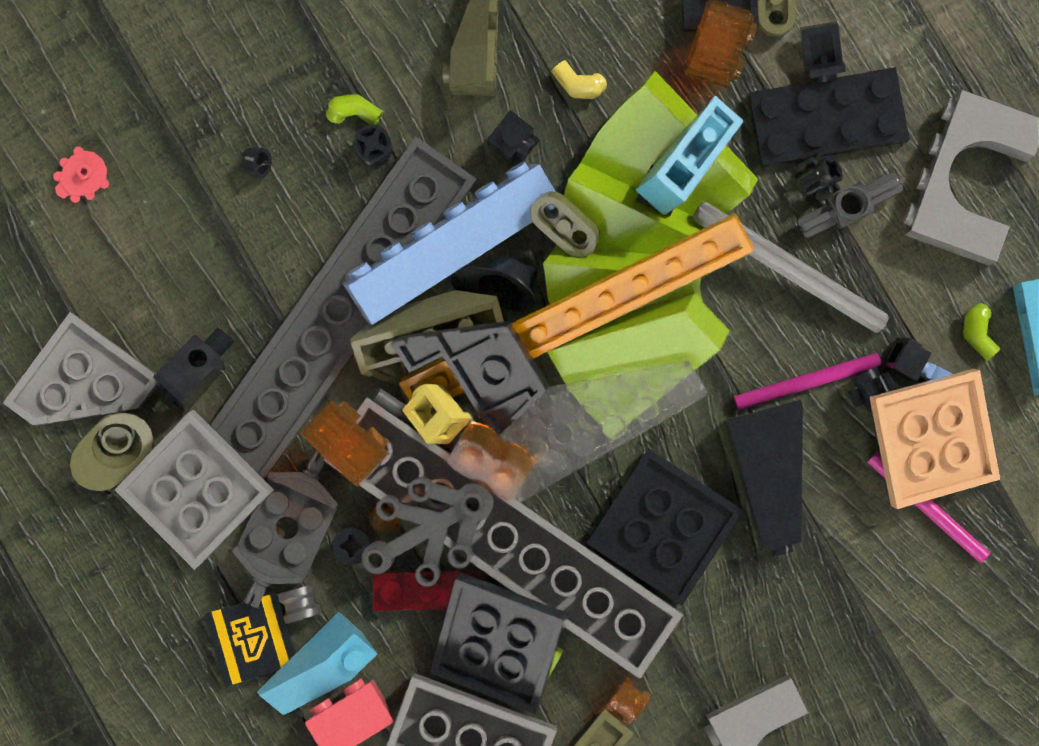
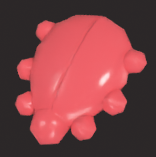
[53,147,109,203]

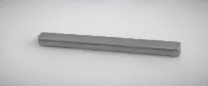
[693,202,889,333]

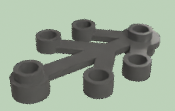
[362,477,493,587]

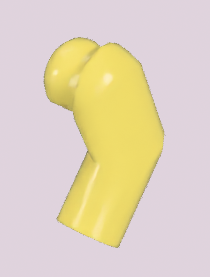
[551,60,607,99]

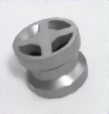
[277,584,322,624]

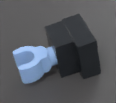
[882,338,952,381]

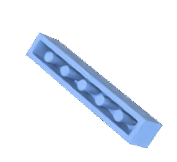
[342,162,555,325]

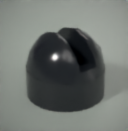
[240,147,272,178]

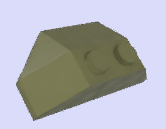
[350,290,504,386]

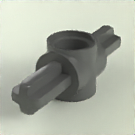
[797,173,903,238]

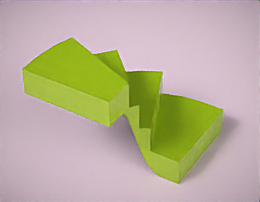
[543,71,758,436]

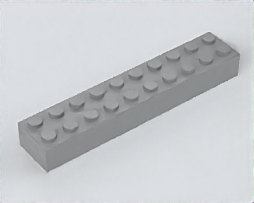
[323,398,683,679]

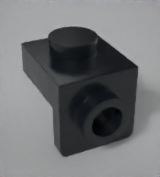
[799,21,846,82]

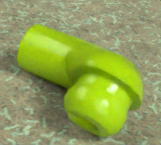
[963,303,1000,361]

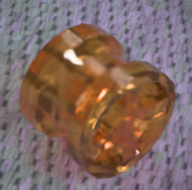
[605,677,651,725]

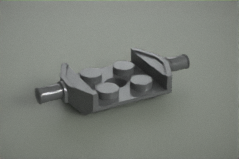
[232,448,339,608]

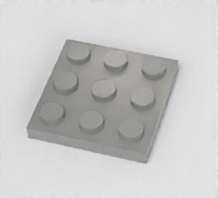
[115,410,274,570]

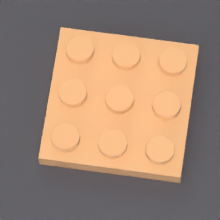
[870,369,1000,509]

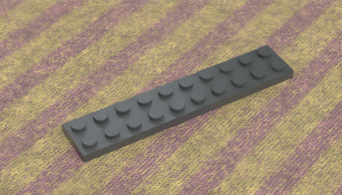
[210,136,477,480]

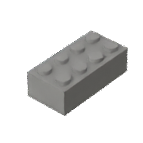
[387,673,557,746]

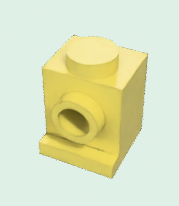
[402,384,472,444]

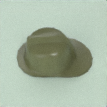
[70,412,153,491]

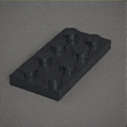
[748,67,910,168]

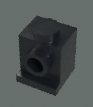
[487,110,540,167]

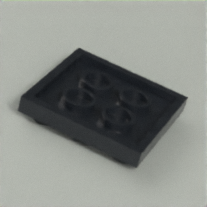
[587,448,744,606]
[430,572,568,714]

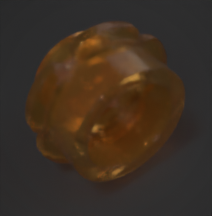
[367,501,401,534]

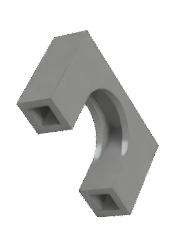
[903,90,1039,266]
[704,675,808,746]

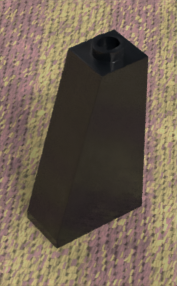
[724,400,803,557]

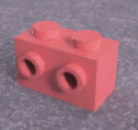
[305,678,397,746]

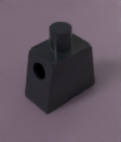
[153,327,234,414]

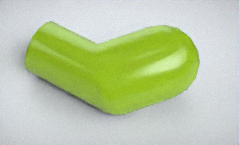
[326,94,384,125]

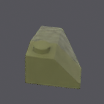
[443,0,499,96]

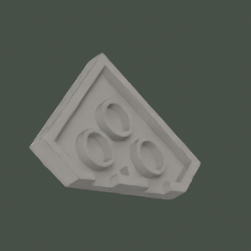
[3,312,157,426]

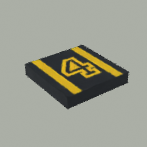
[204,592,296,687]

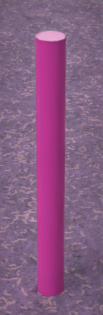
[734,352,882,410]
[867,451,990,563]

